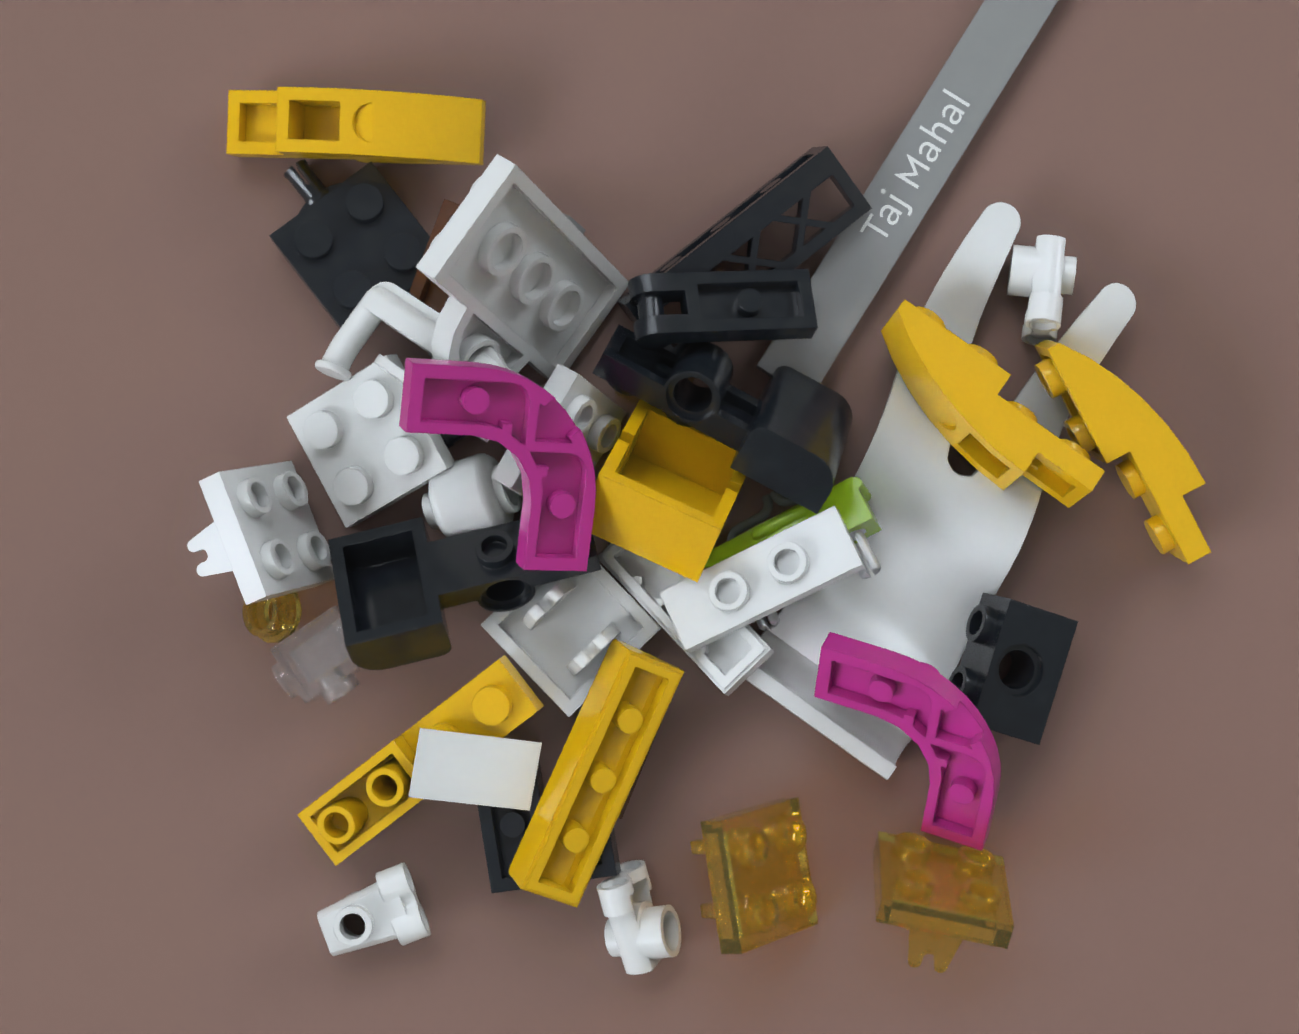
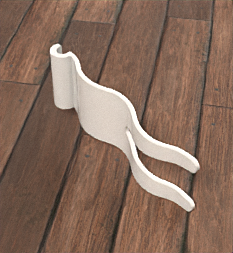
[746,202,1136,780]

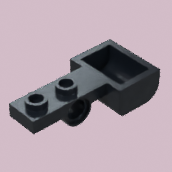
[593,324,853,514]
[328,517,601,670]

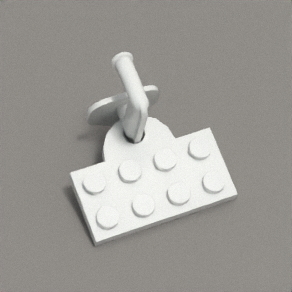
[315,154,628,442]

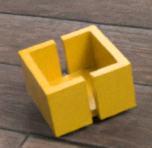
[592,399,746,583]

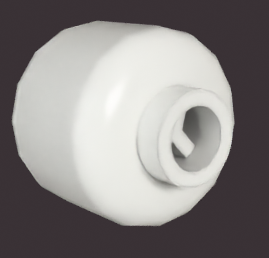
[422,453,522,537]

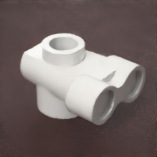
[1007,235,1077,345]
[596,860,681,975]
[317,862,431,956]

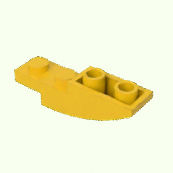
[226,86,486,165]
[881,299,1105,508]
[1034,339,1211,564]
[297,655,544,866]

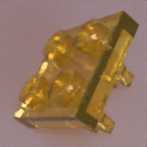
[690,797,818,954]
[873,831,1014,973]

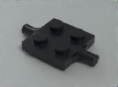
[269,159,430,344]

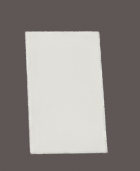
[408,728,542,811]

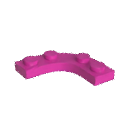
[399,358,596,571]
[814,632,1001,851]

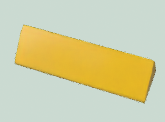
[509,639,684,908]

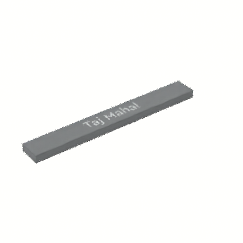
[756,0,1058,383]

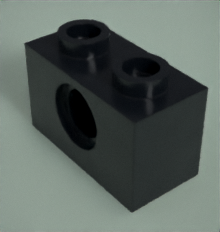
[949,593,1078,745]

